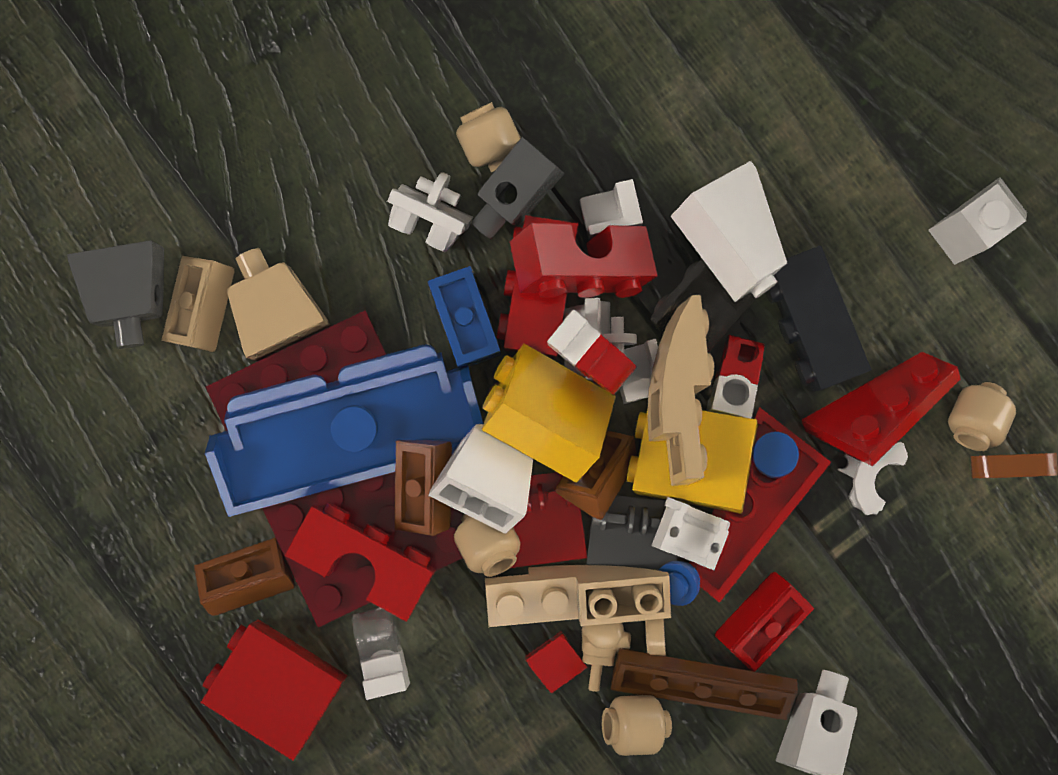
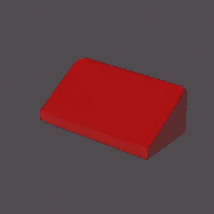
[715,572,814,672]

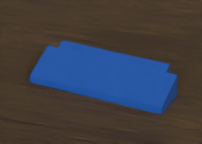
[205,344,484,517]

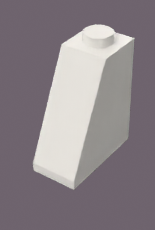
[671,161,787,302]
[928,178,1027,265]

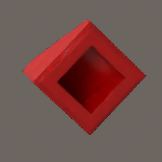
[525,630,587,693]

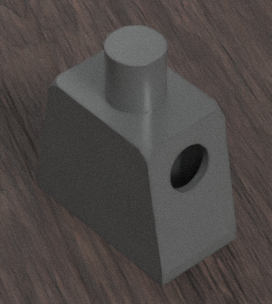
[471,137,565,239]
[67,240,164,349]

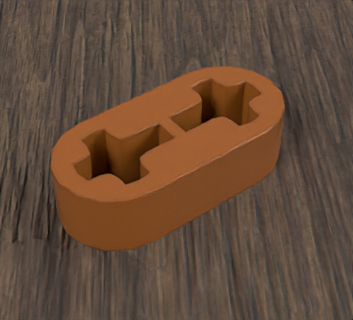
[970,453,1058,478]

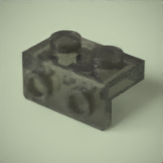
[650,259,756,353]

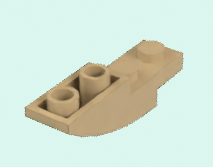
[647,295,714,486]
[485,565,671,627]

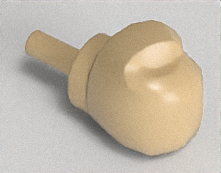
[582,623,631,692]

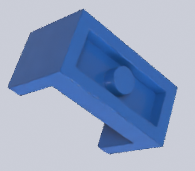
[428,266,501,368]

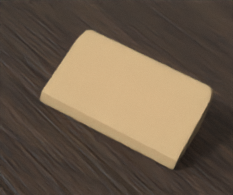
[161,256,234,352]

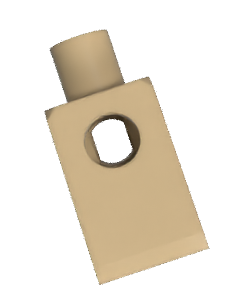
[227,248,330,361]

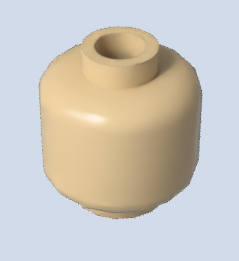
[456,102,521,172]
[948,382,1016,451]
[454,514,520,577]
[602,695,672,756]

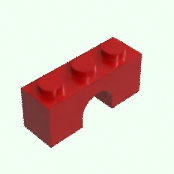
[510,223,658,298]
[285,502,436,622]

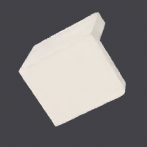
[580,179,643,241]
[620,339,658,404]

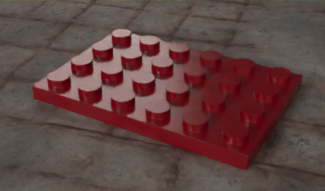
[205,311,463,628]

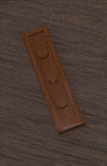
[611,648,798,720]

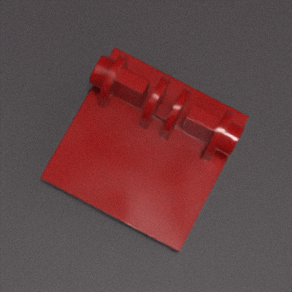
[511,472,587,568]

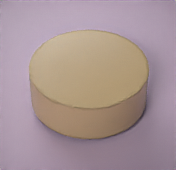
[645,619,666,656]

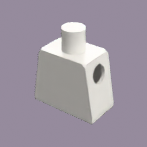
[428,424,533,534]
[776,670,857,775]

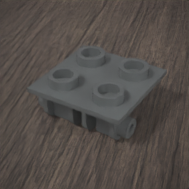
[587,495,677,571]

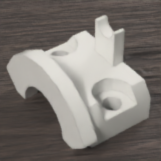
[837,442,908,515]
[651,497,730,570]

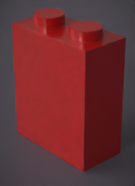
[200,619,348,761]

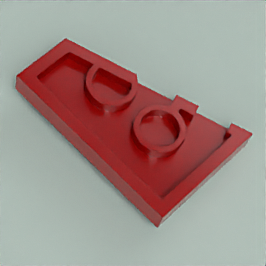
[801,352,961,467]

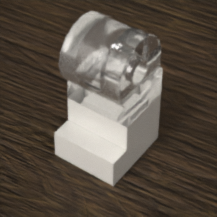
[353,608,410,700]

